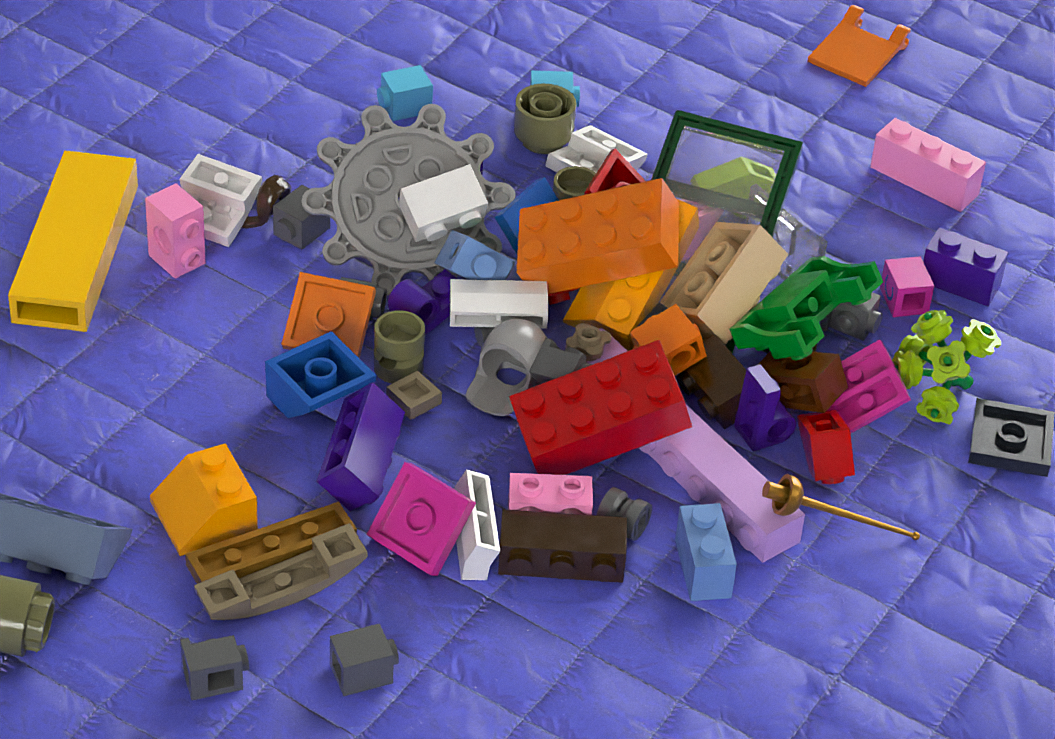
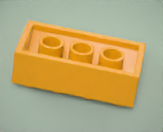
[563,199,700,351]

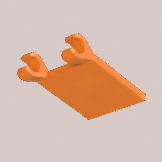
[807,5,911,87]

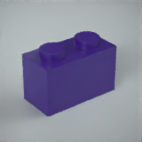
[923,228,1008,307]

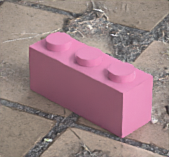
[870,118,986,212]

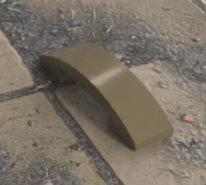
[194,523,368,620]

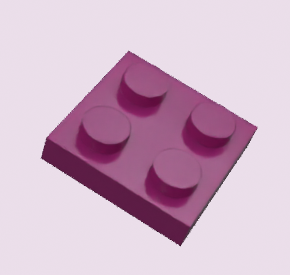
[366,462,476,576]

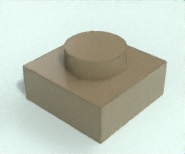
[386,371,442,420]

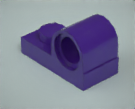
[388,269,458,335]
[734,364,796,452]

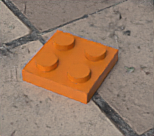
[281,272,376,359]

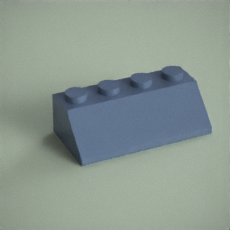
[0,493,132,585]

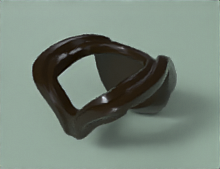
[241,175,291,228]

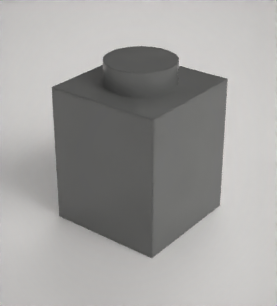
[273,185,330,250]
[330,623,399,696]

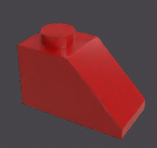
[797,410,855,484]

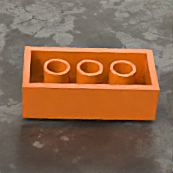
[516,178,679,294]

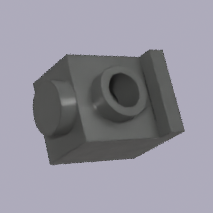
[820,292,882,341]
[529,338,592,384]
[180,635,249,700]

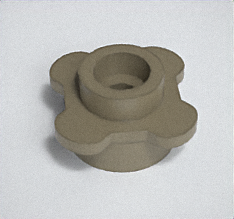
[566,323,612,361]

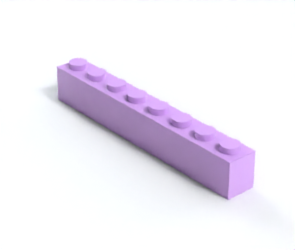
[565,328,805,563]

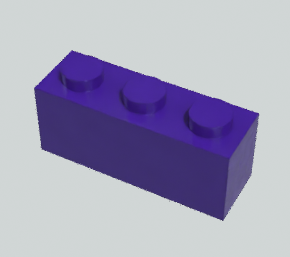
[316,382,405,512]

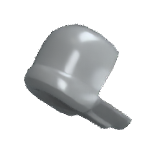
[466,318,547,416]

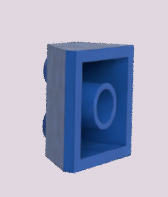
[265,331,376,419]

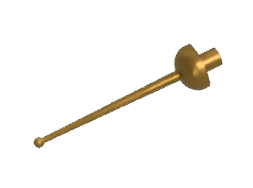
[762,474,920,540]

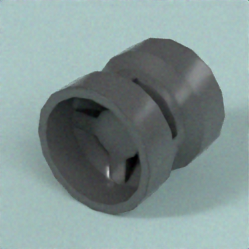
[596,487,652,541]

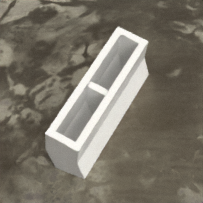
[450,279,548,328]
[454,469,500,580]

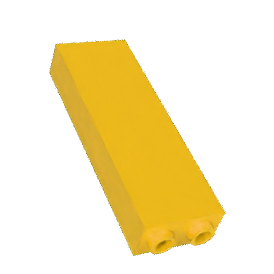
[8,150,138,332]

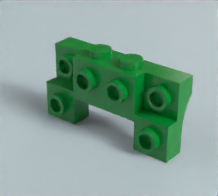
[729,256,883,360]

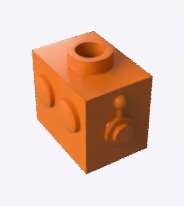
[630,304,707,376]

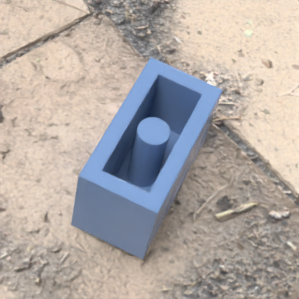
[675,503,737,601]

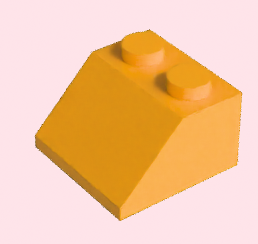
[150,443,258,556]

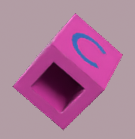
[880,256,934,317]

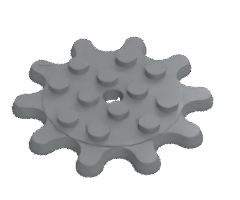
[301,104,516,296]

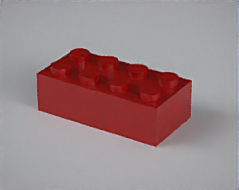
[509,340,693,475]

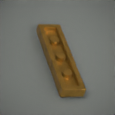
[185,501,357,584]

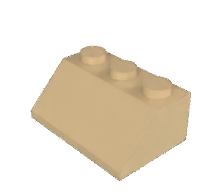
[660,222,788,344]

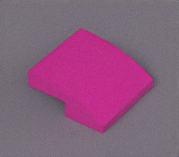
[827,339,911,433]

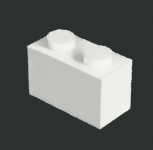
[398,164,488,242]

